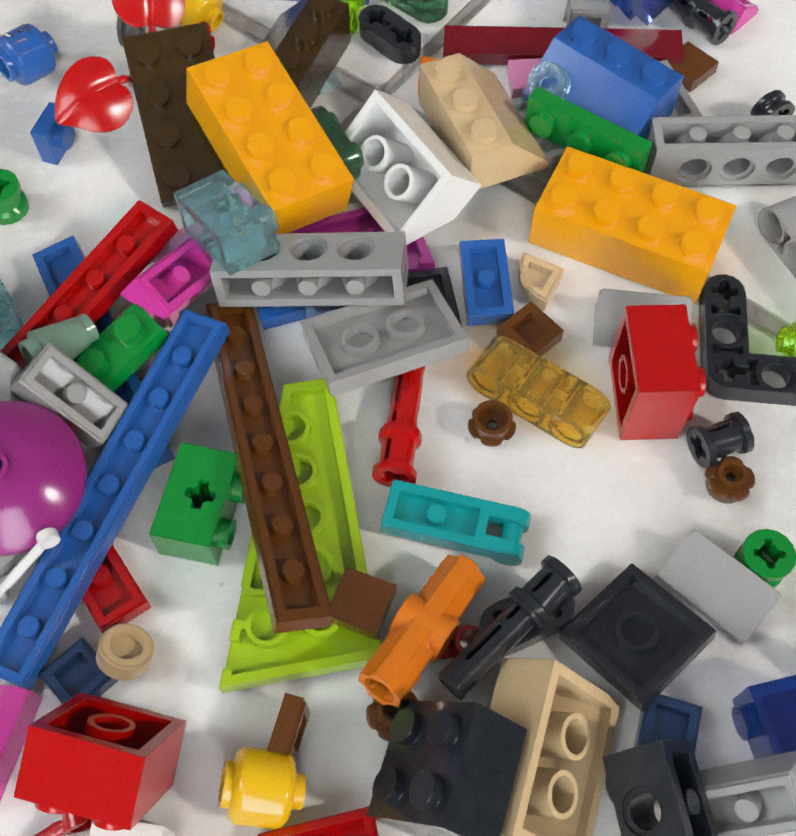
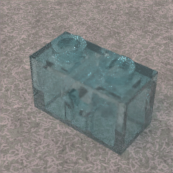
[174,170,279,276]

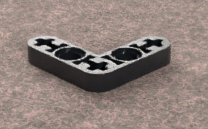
[699,274,796,406]

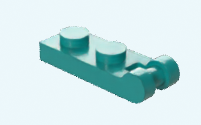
[381,479,531,566]

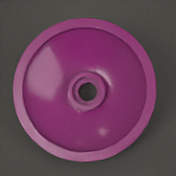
[0,401,87,556]

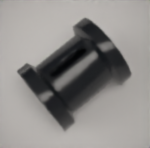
[686,411,754,469]

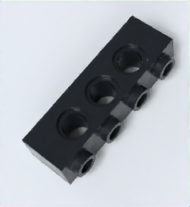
[602,739,718,836]

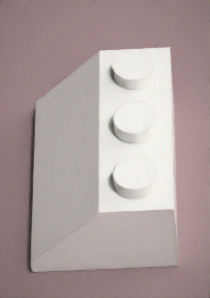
[334,89,482,245]

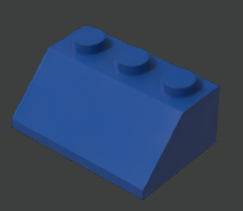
[522,15,684,138]

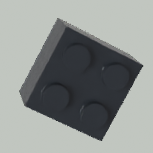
[367,701,527,836]

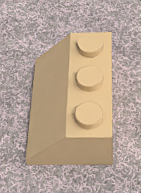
[419,53,549,190]
[490,658,621,836]

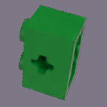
[149,442,245,566]

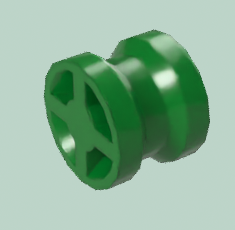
[0,169,29,225]
[733,529,796,588]

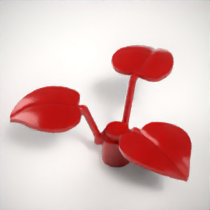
[54,0,185,133]

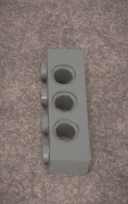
[644,115,796,185]
[209,231,409,307]

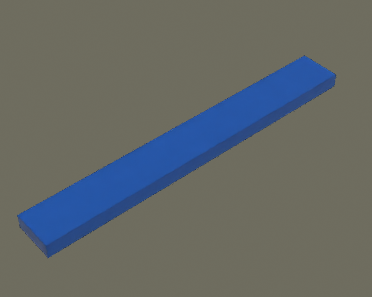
[0,309,230,690]

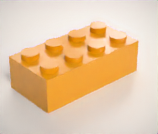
[186,41,354,234]
[529,146,737,304]

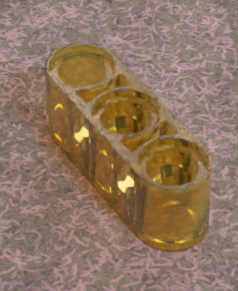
[466,336,611,448]

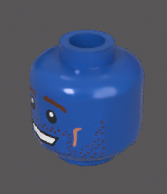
[0,24,58,86]

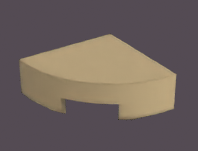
[518,252,565,311]

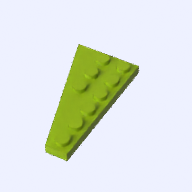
[219,378,381,693]

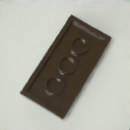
[121,22,239,208]

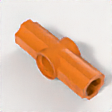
[358,554,486,708]

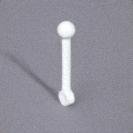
[0,527,60,604]

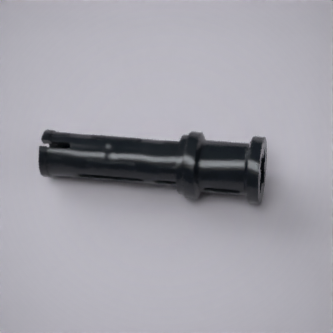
[658,0,738,45]
[436,555,582,701]

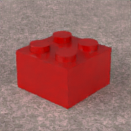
[609,304,706,440]
[14,692,187,831]

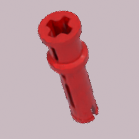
[372,366,425,487]

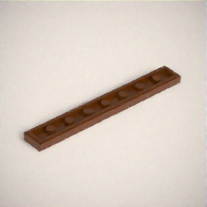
[205,303,333,634]

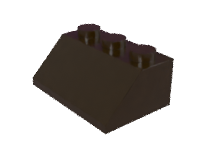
[262,0,351,108]

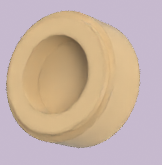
[96,623,154,680]

